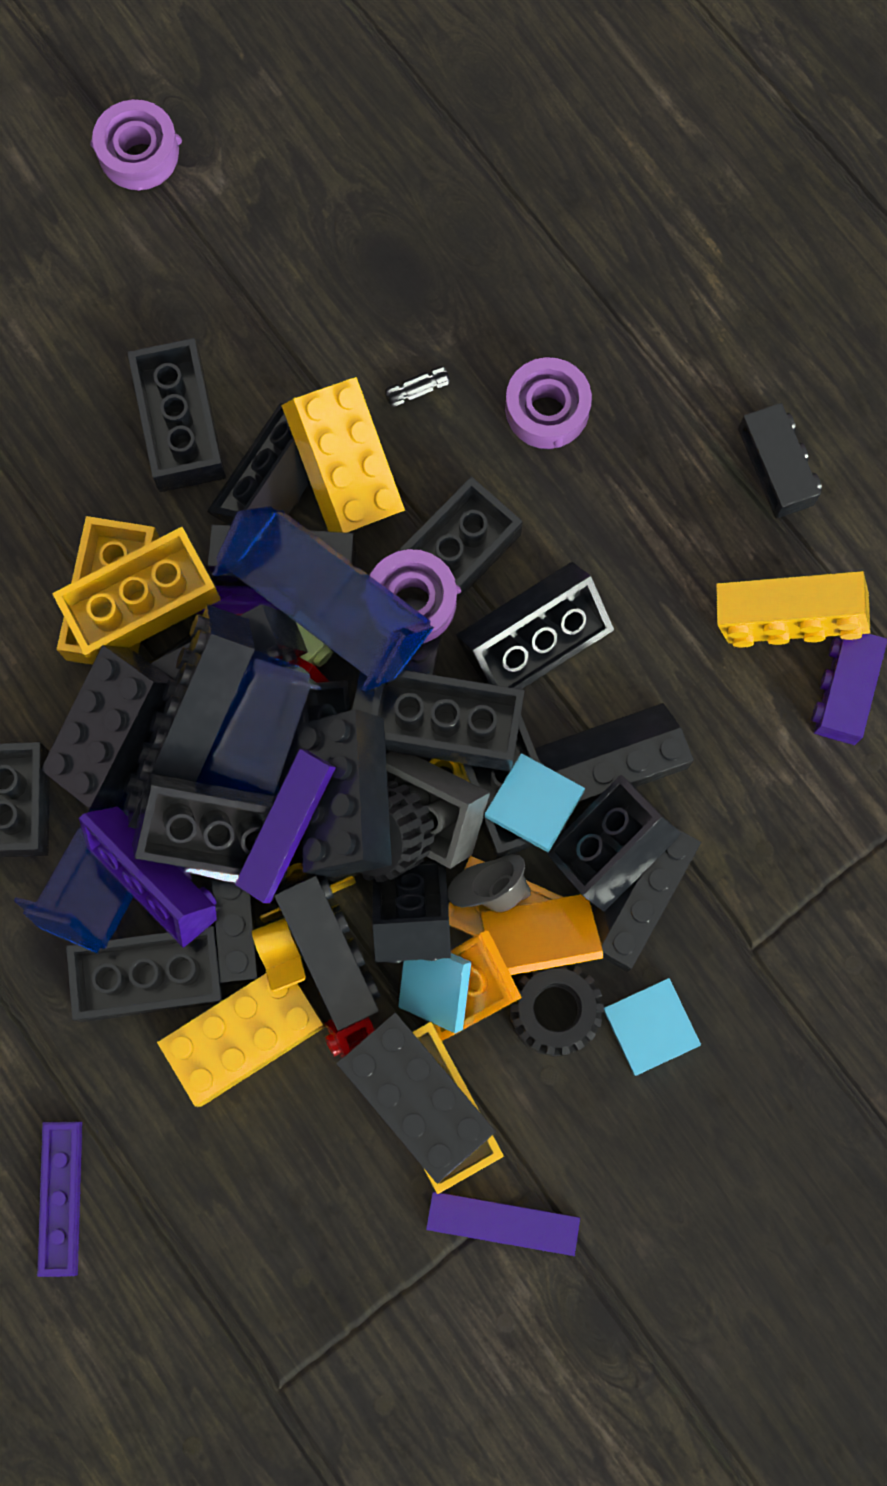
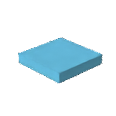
[485,753,585,853]
[398,953,471,1033]
[604,978,701,1076]

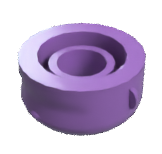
[90,99,182,191]
[505,357,592,449]
[362,549,462,646]

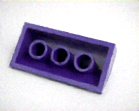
[79,807,217,948]

